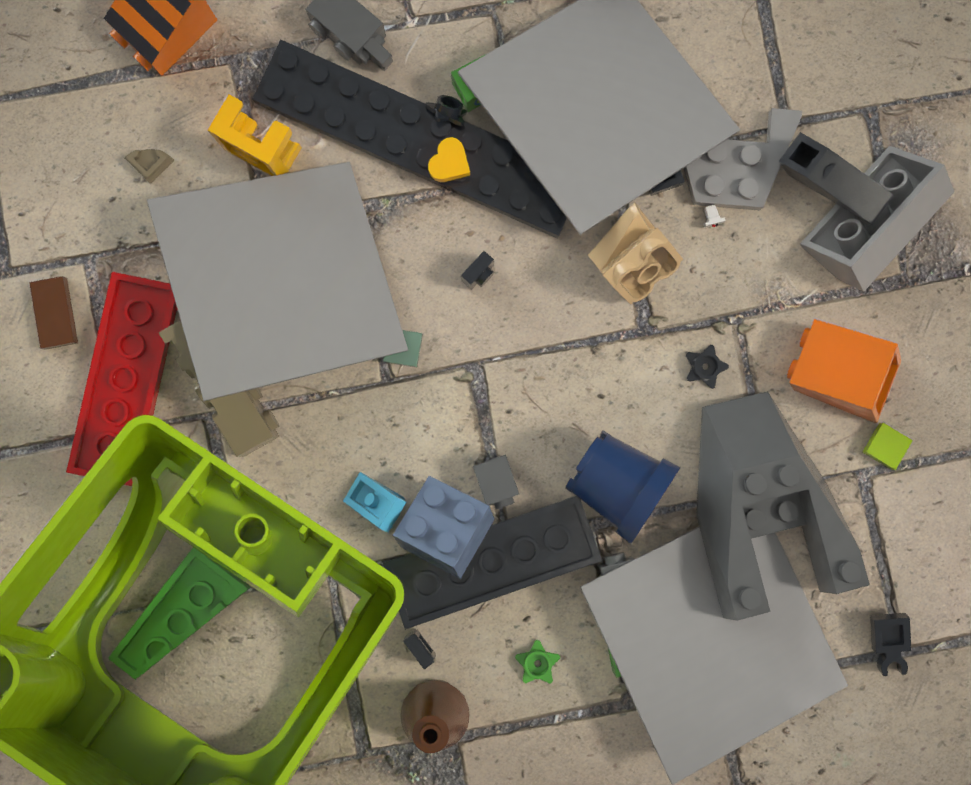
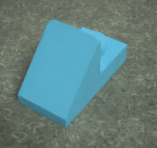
[343,472,406,533]

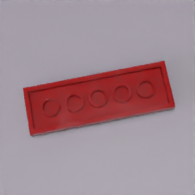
[66,272,177,486]

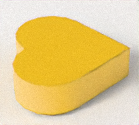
[428,137,470,182]

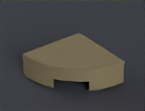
[124,149,175,183]

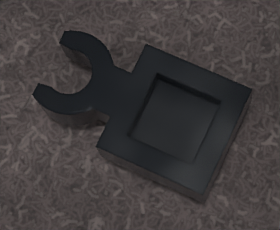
[870,613,911,676]

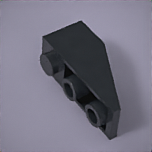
[779,132,894,225]

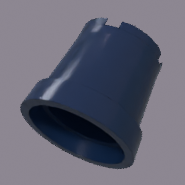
[565,430,681,544]

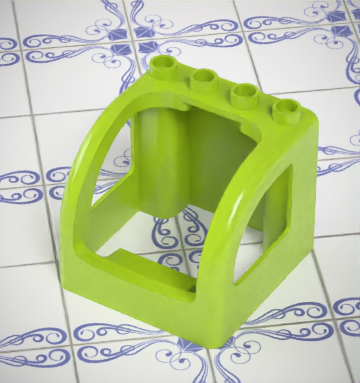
[0,415,404,785]

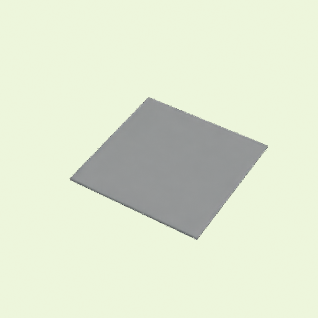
[458,0,740,235]
[147,162,408,402]
[580,527,848,785]

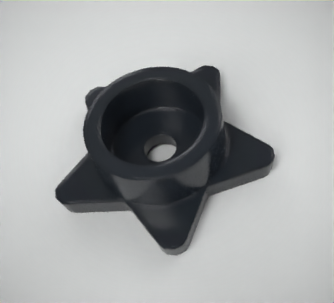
[425,95,467,126]
[686,345,729,389]

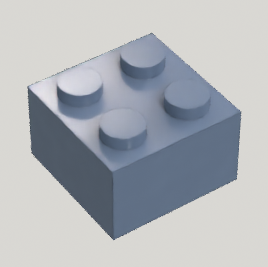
[393,476,494,579]

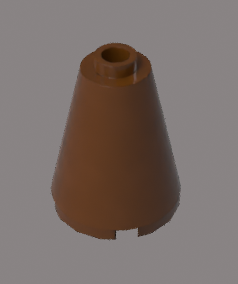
[400,680,470,753]

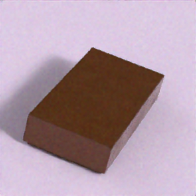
[29,276,78,350]

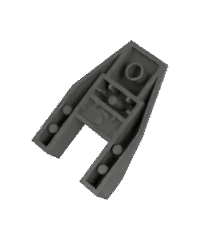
[696,391,870,621]

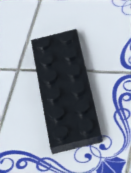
[383,496,602,630]

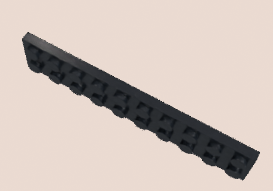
[252,39,567,239]

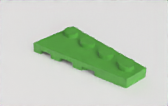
[108,548,251,680]

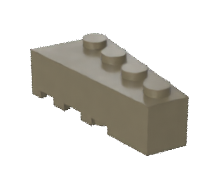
[159,320,280,457]

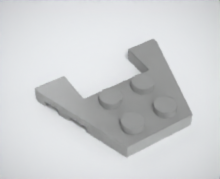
[684,108,802,211]

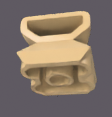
[588,202,684,305]

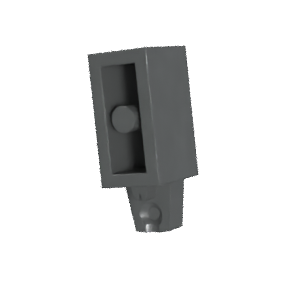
[305,0,393,71]

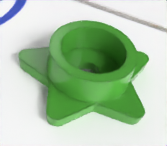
[515,640,560,684]

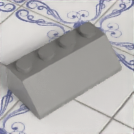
[800,146,954,292]

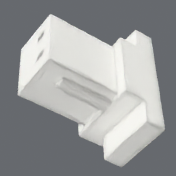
[703,205,726,228]

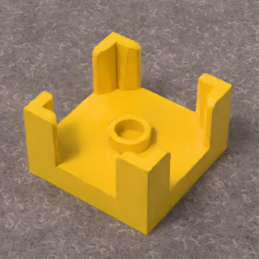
[208,94,302,176]

